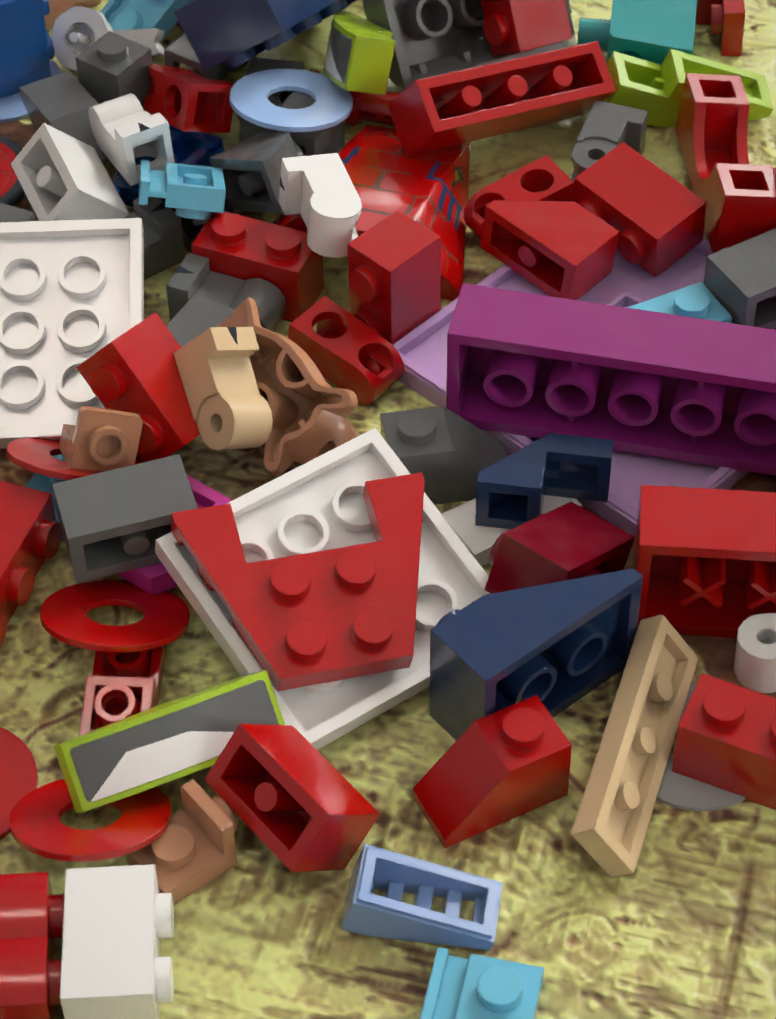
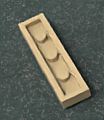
[571,614,699,877]

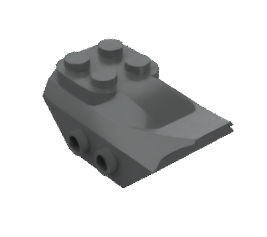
[363,0,577,90]

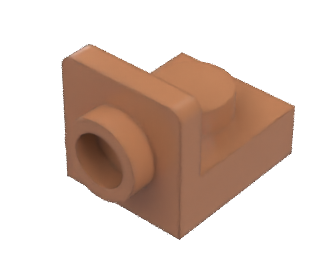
[59,406,143,471]
[126,779,239,906]

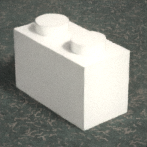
[11,123,129,221]
[60,864,174,1019]

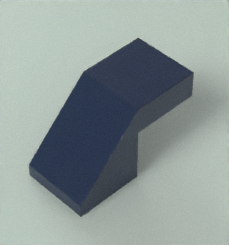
[475,433,614,529]

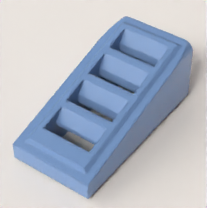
[341,844,503,950]

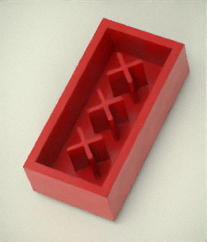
[632,485,776,638]

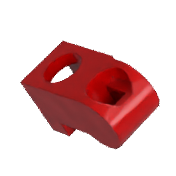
[143,65,234,133]
[463,155,574,240]
[288,296,405,406]

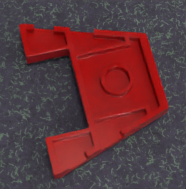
[171,472,425,691]

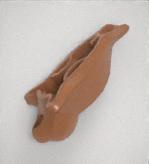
[216,297,360,476]

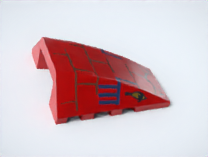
[272,124,470,301]

